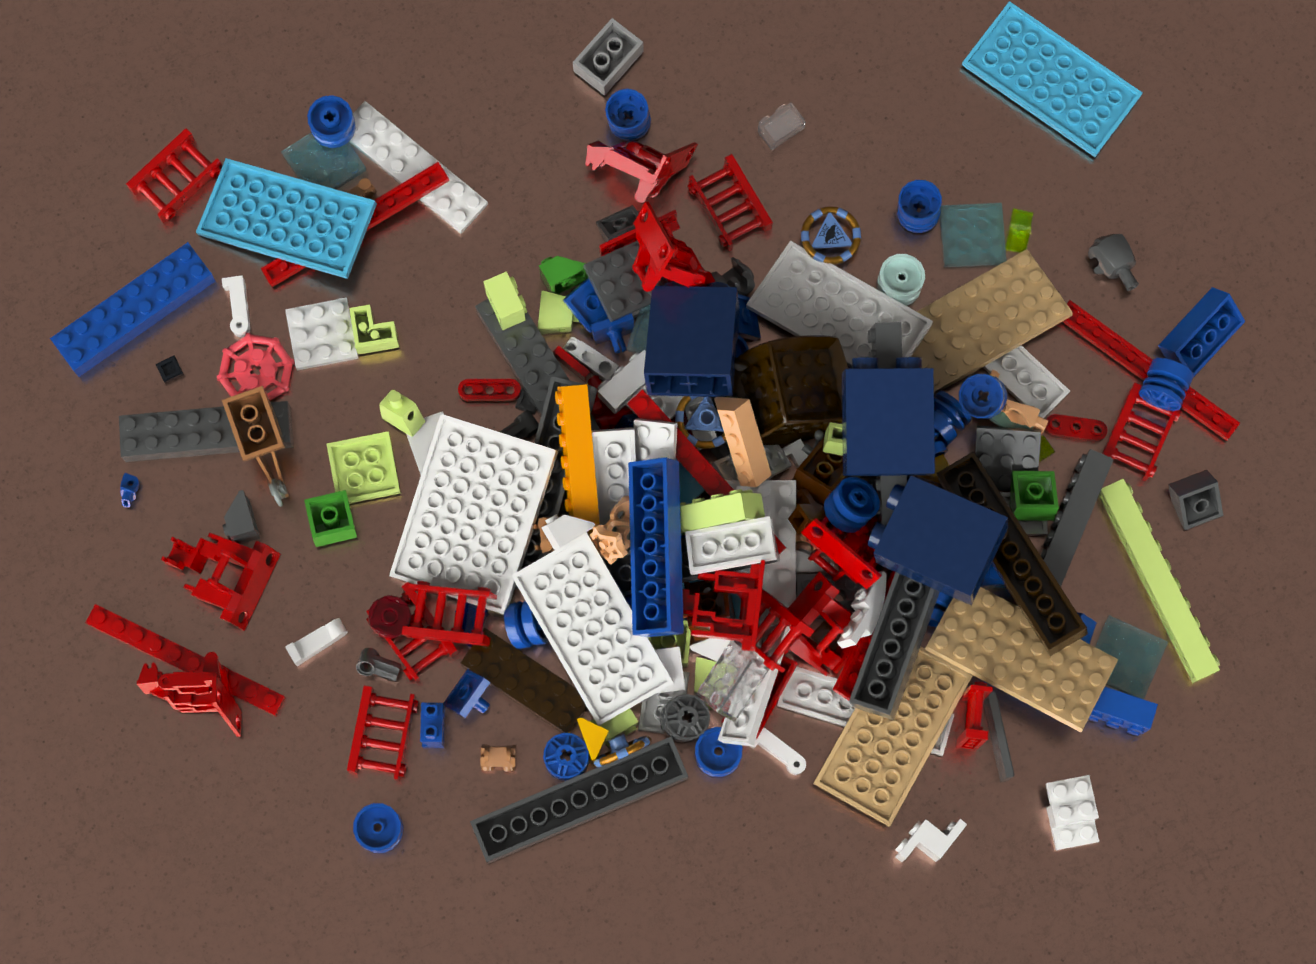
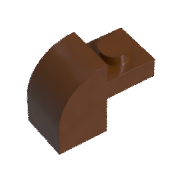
[788,489,826,534]

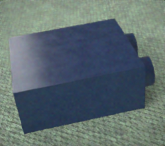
[644,281,740,397]
[842,357,935,476]
[868,476,1008,606]

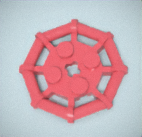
[217,333,295,402]

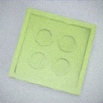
[327,431,401,504]

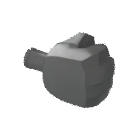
[1088,234,1139,291]
[711,257,755,296]

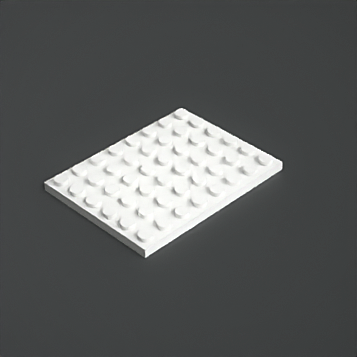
[389,414,558,615]

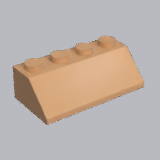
[714,397,772,487]

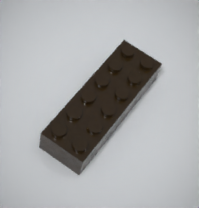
[461,628,588,733]

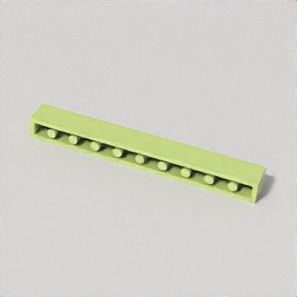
[1099,479,1220,683]

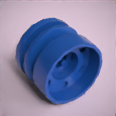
[605,89,651,141]
[897,180,942,233]
[1139,358,1194,411]
[959,374,1007,418]
[934,391,972,447]
[543,733,590,782]

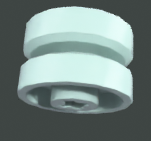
[876,254,925,306]

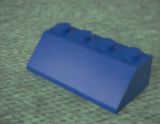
[1158,287,1245,378]

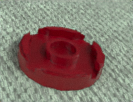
[368,595,411,638]

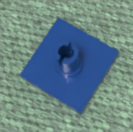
[563,278,608,332]
[738,294,761,340]
[591,313,635,354]
[443,670,490,718]

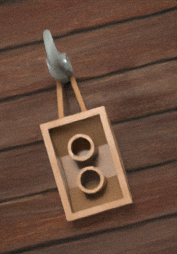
[222,386,289,507]

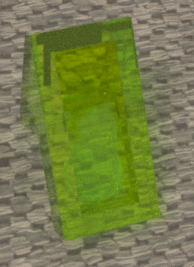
[1005,208,1033,253]

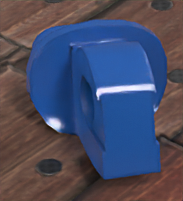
[120,473,139,507]

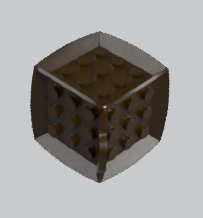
[715,335,849,445]

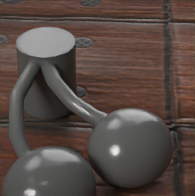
[801,429,824,455]

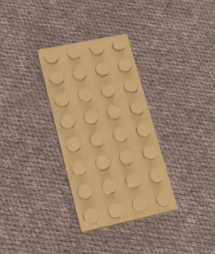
[911,249,1073,395]
[925,587,1118,732]
[813,646,973,827]

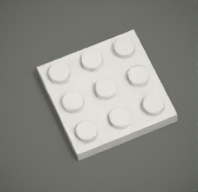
[285,298,359,371]

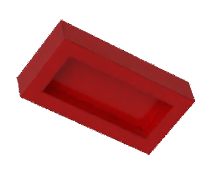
[553,345,591,383]

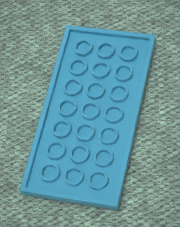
[962,1,1143,157]
[196,158,377,279]

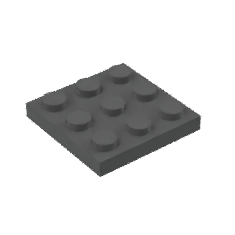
[583,241,663,322]
[975,426,1041,491]

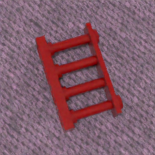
[126,128,222,223]
[687,154,773,251]
[1102,382,1182,482]
[402,581,497,646]
[366,582,459,683]
[739,588,814,673]
[956,682,993,750]
[347,685,419,782]

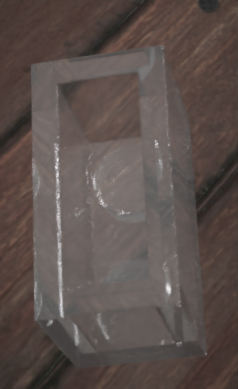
[757,102,806,150]

